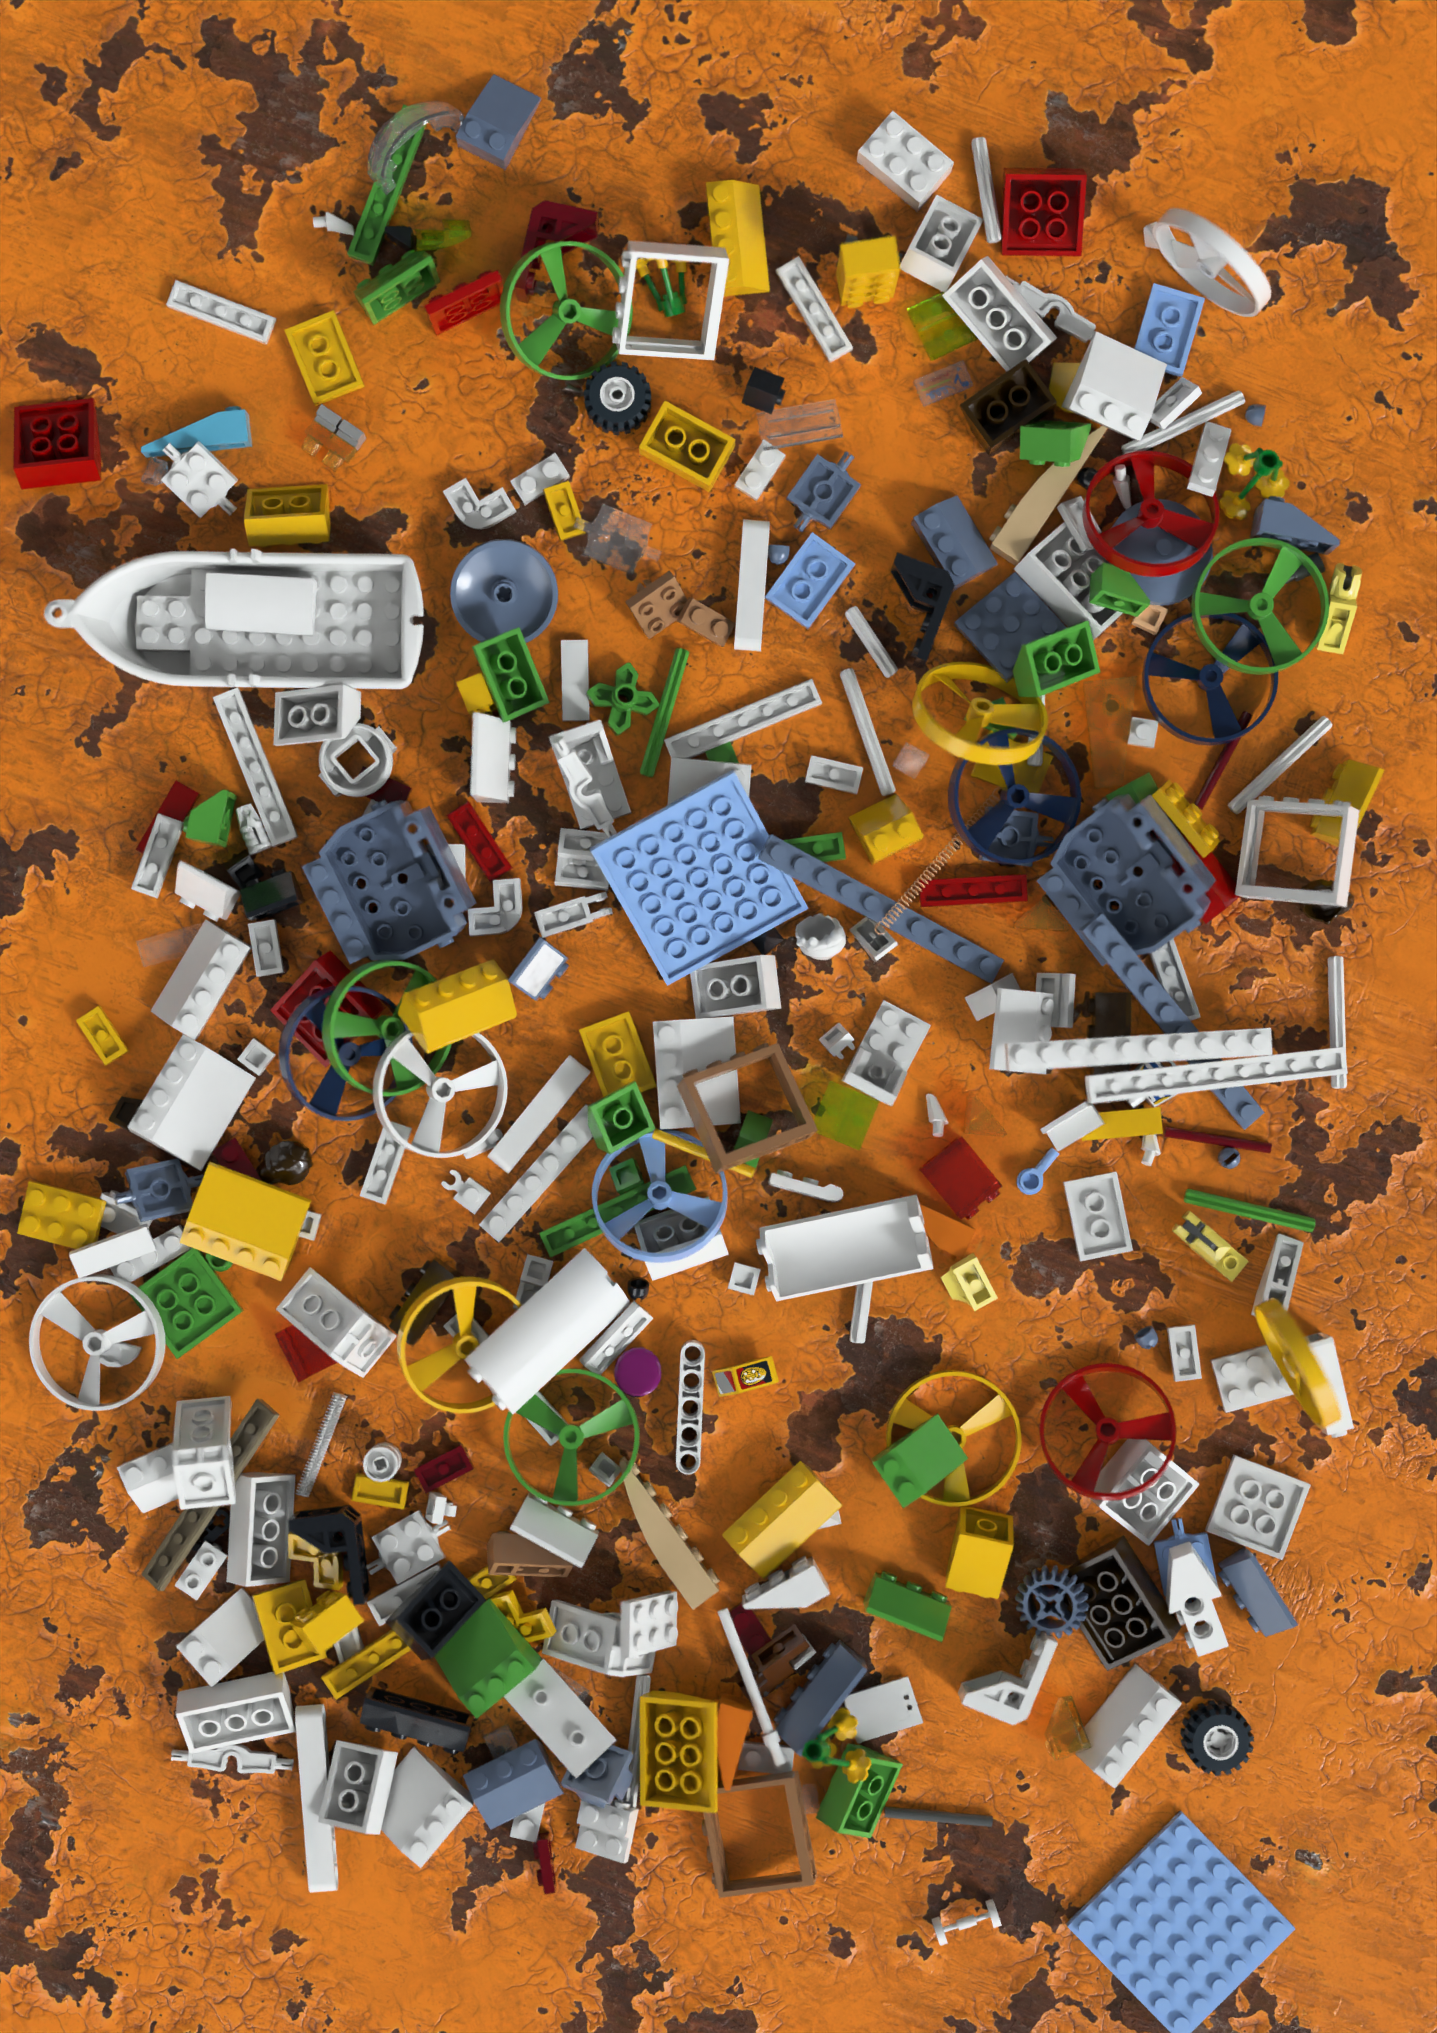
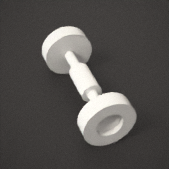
[932,1899,1002,1946]

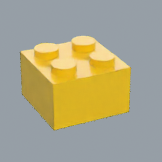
[290,1591,364,1655]

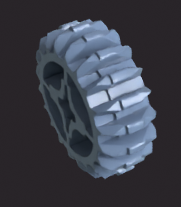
[1015,1565,1089,1639]

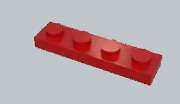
[919,874,1028,908]

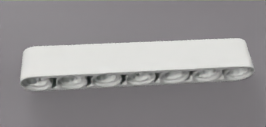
[295,1704,338,1893]

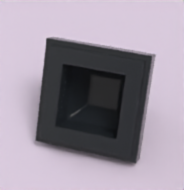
[751,927,784,955]

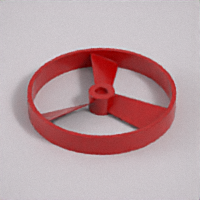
[1082,451,1219,577]
[1040,1363,1176,1501]

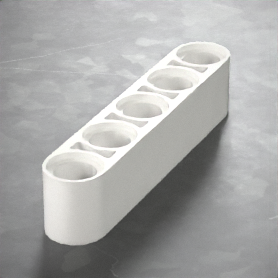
[734,519,770,651]
[487,1055,591,1174]
[676,1340,705,1475]

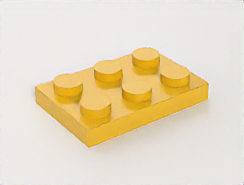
[284,310,365,406]
[1151,780,1220,858]
[579,1011,657,1097]
[17,1181,106,1249]
[252,1579,327,1675]

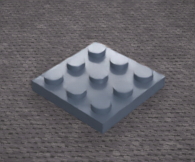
[954,572,1067,683]

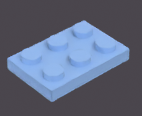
[1134,283,1205,377]
[765,532,855,630]

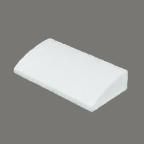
[205,572,317,636]

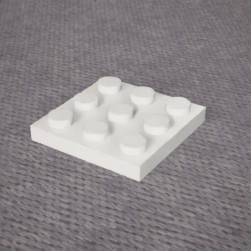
[1205,1454,1311,1560]

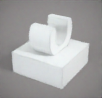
[818,1022,855,1059]
[425,1491,457,1524]

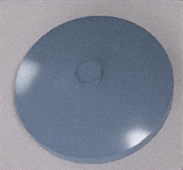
[1106,499,1213,606]
[450,539,558,643]

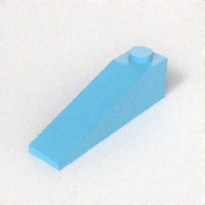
[141,406,252,458]

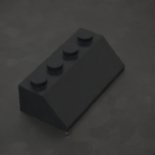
[360,1686,474,1754]

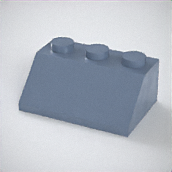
[911,495,998,591]
[1218,1546,1298,1637]
[463,1739,564,1830]

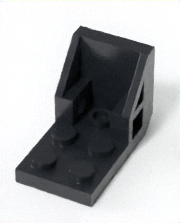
[890,552,955,669]
[288,1505,371,1605]

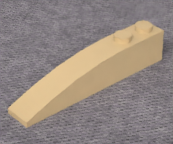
[989,426,1107,566]

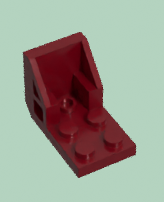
[514,200,600,303]

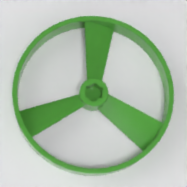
[500,241,633,380]
[1191,538,1329,675]
[322,960,451,1096]
[503,1369,640,1506]

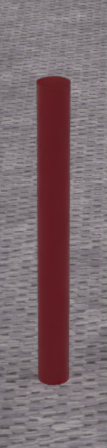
[1194,711,1253,810]
[1164,1126,1272,1154]

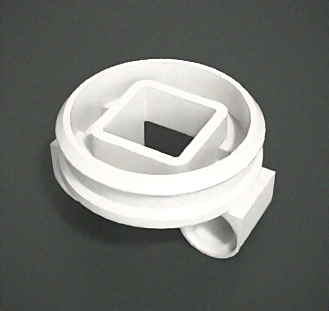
[319,723,397,797]

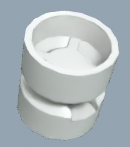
[363,1442,402,1482]

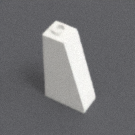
[1305,1332,1354,1438]

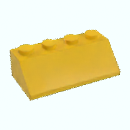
[706,180,770,297]
[398,959,517,1053]
[722,1461,843,1579]

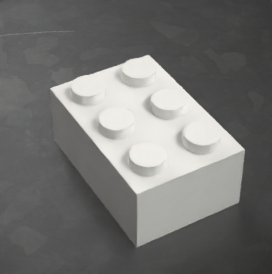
[857,110,954,212]

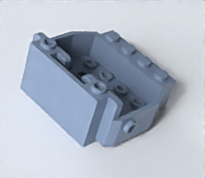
[1037,794,1216,966]
[302,800,476,964]

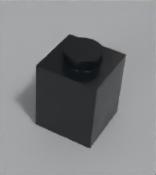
[742,367,786,414]

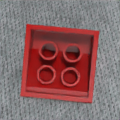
[1001,168,1087,256]
[13,398,101,490]
[270,950,386,1068]

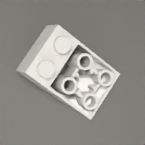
[742,1556,830,1609]

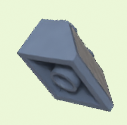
[508,937,569,1001]

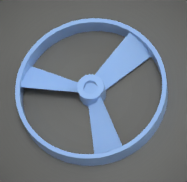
[592,1129,728,1263]

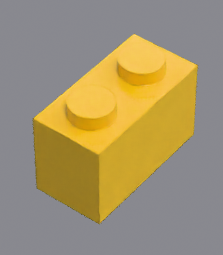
[456,672,497,719]

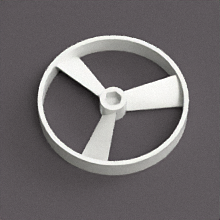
[1152,208,1271,317]
[373,1029,508,1158]
[29,1274,166,1411]

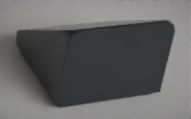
[385,226,414,251]
[224,849,264,889]

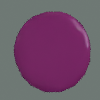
[614,1348,661,1397]

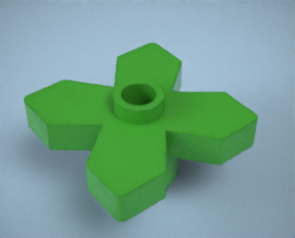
[586,662,660,736]

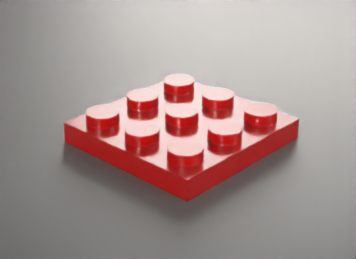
[424,270,504,336]

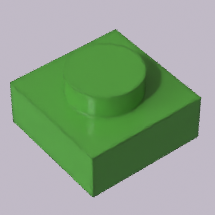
[705,742,739,763]
[609,1158,644,1195]

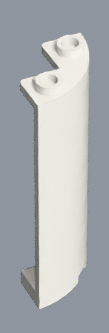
[756,1194,933,1301]
[465,1248,631,1414]

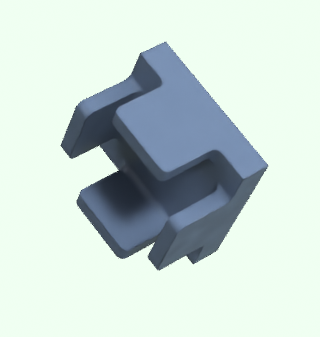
[561,1745,634,1808]

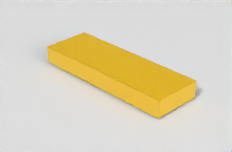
[1082,1107,1163,1141]

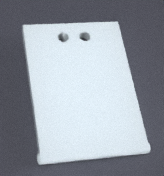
[843,1676,923,1744]

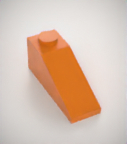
[899,1195,976,1261]

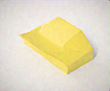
[940,1253,998,1311]

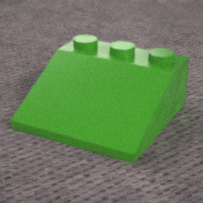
[353,248,440,325]
[434,1598,542,1719]

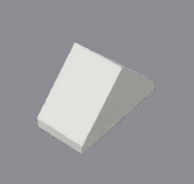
[849,917,898,962]
[965,973,1021,1021]

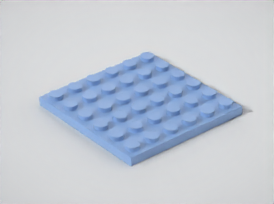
[590,770,809,986]
[1066,1810,1296,2033]

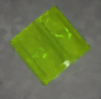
[415,219,471,251]
[907,288,978,361]
[814,1081,879,1150]

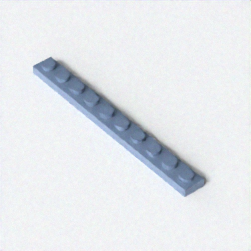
[757,835,1004,984]
[1079,912,1265,1130]

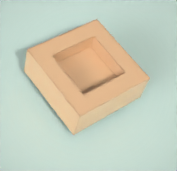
[1131,605,1168,635]

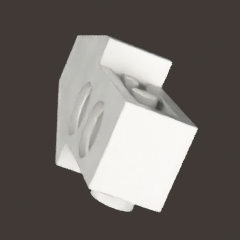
[1166,1541,1229,1657]

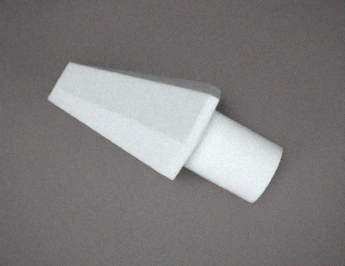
[313,212,355,235]
[1113,464,1131,509]
[926,1094,949,1137]
[463,1129,503,1159]
[1141,1134,1161,1166]

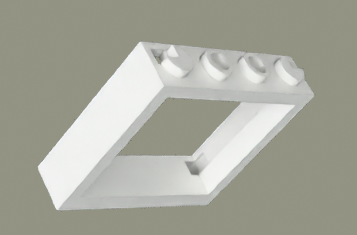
[612,241,729,360]
[1235,796,1359,907]

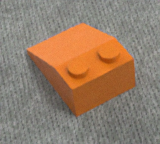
[713,1692,752,1792]

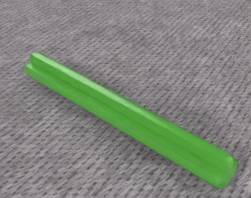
[640,648,689,777]
[1184,1189,1315,1232]

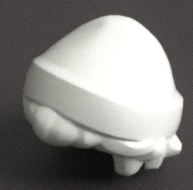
[795,913,846,960]

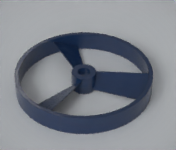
[1142,612,1278,745]
[948,728,1081,864]
[279,985,413,1121]

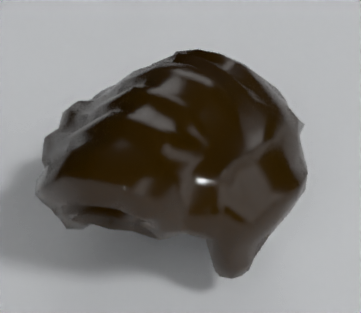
[1299,879,1354,925]
[259,1141,313,1185]

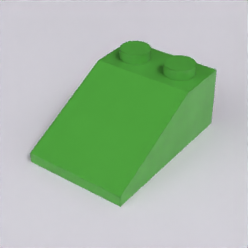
[871,1413,968,1508]

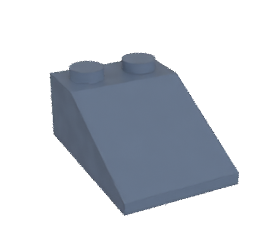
[455,74,541,170]
[1250,496,1340,555]

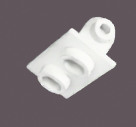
[174,1540,228,1600]

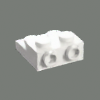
[575,1799,639,1864]

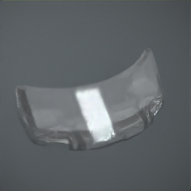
[367,101,464,195]

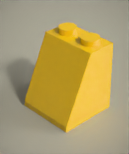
[848,794,924,865]
[945,1506,1013,1599]

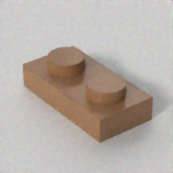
[677,597,736,647]

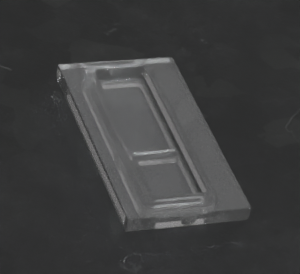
[757,399,843,451]

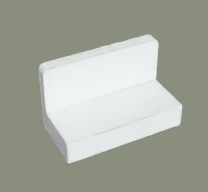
[1040,1101,1105,1151]

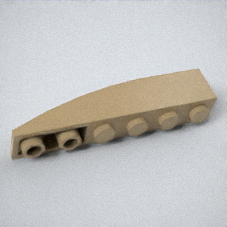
[619,1456,720,1610]

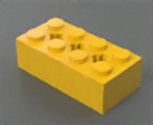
[836,236,900,308]

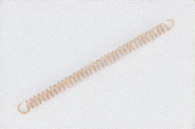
[875,787,1003,935]

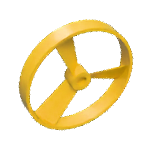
[912,662,1048,765]
[397,1277,522,1413]
[1254,1297,1341,1429]
[886,1370,1022,1507]

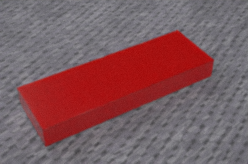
[135,780,200,854]
[446,801,513,883]

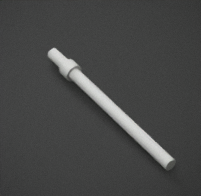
[718,1608,786,1766]

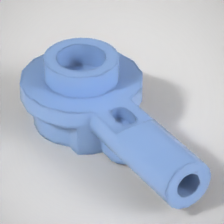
[1016,1147,1059,1195]

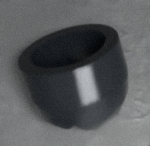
[1077,467,1098,490]
[627,1278,649,1300]

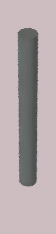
[884,1807,993,1827]

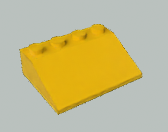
[179,1162,312,1281]
[640,1690,717,1813]

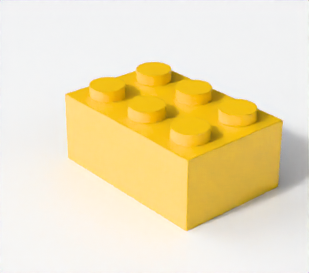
[639,401,736,492]

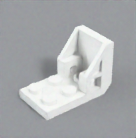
[549,720,631,830]
[841,1000,931,1106]
[276,1267,397,1378]
[172,1396,236,1509]
[542,1600,656,1677]
[958,1631,1058,1725]

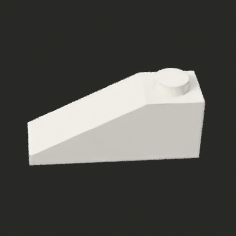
[1251,1233,1304,1316]

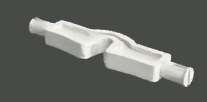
[1006,275,1096,343]
[552,736,617,838]
[171,1744,294,1774]

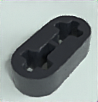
[192,1507,230,1551]

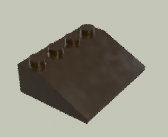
[1053,1535,1182,1671]

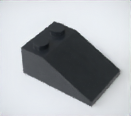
[385,1561,486,1661]

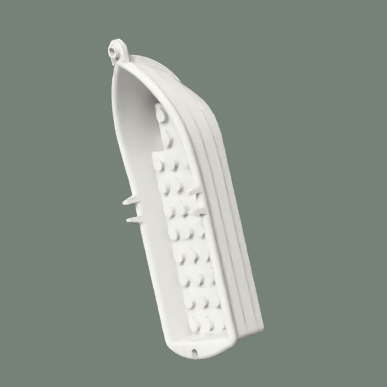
[44,549,424,689]

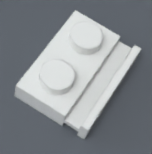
[1036,973,1076,1028]

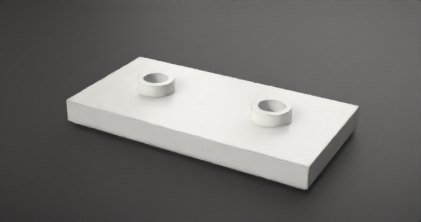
[504,1659,616,1778]

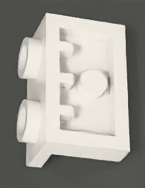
[100,1190,152,1234]

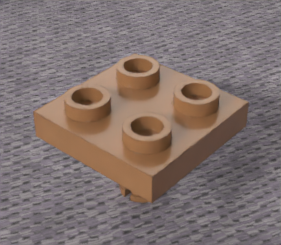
[625,571,687,639]

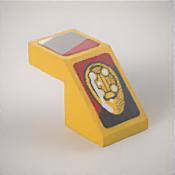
[712,1356,779,1397]

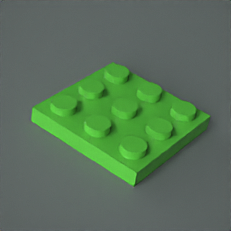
[130,1248,244,1359]

